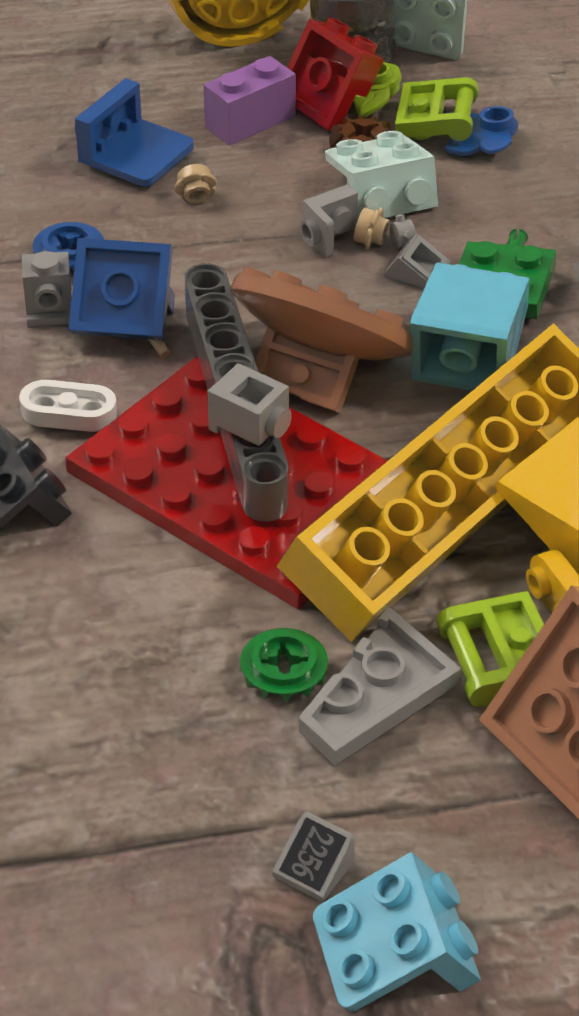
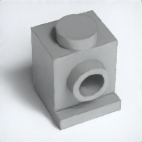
[22,251,72,327]
[208,363,292,446]

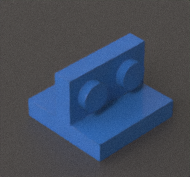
[69,238,175,340]

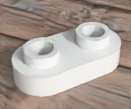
[19,380,117,432]

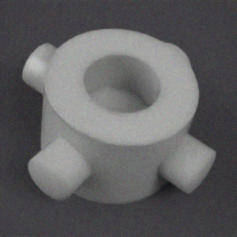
[390,214,416,249]

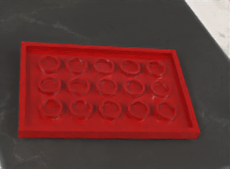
[65,357,388,610]

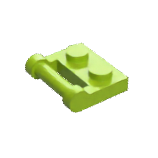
[395,77,479,141]
[435,591,544,707]

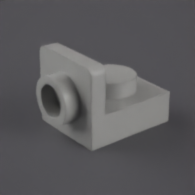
[300,184,358,258]

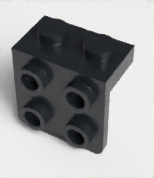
[0,424,72,528]

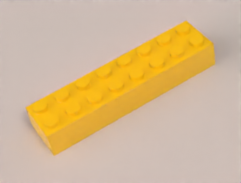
[277,323,579,643]

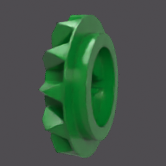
[240,628,328,702]

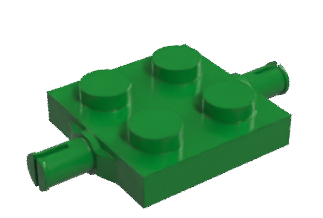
[459,228,556,319]

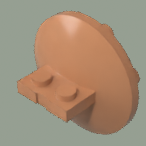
[230,267,413,414]

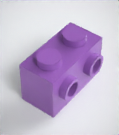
[203,56,296,146]

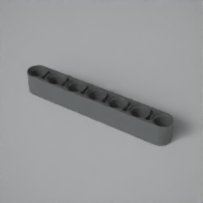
[185,263,288,522]

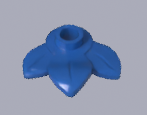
[445,106,518,156]

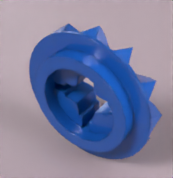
[33,222,104,273]

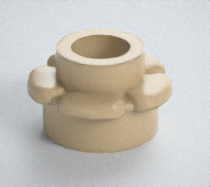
[174,164,217,204]
[354,207,389,250]

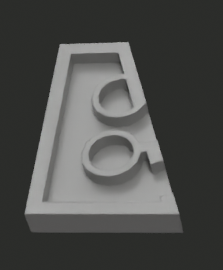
[299,606,462,766]

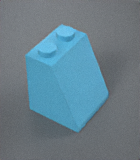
[410,262,529,391]

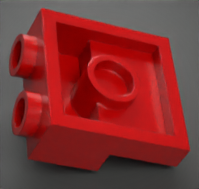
[287,17,385,131]

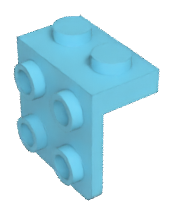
[313,852,481,1012]

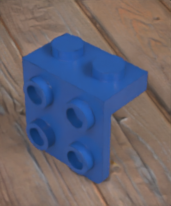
[74,78,194,187]

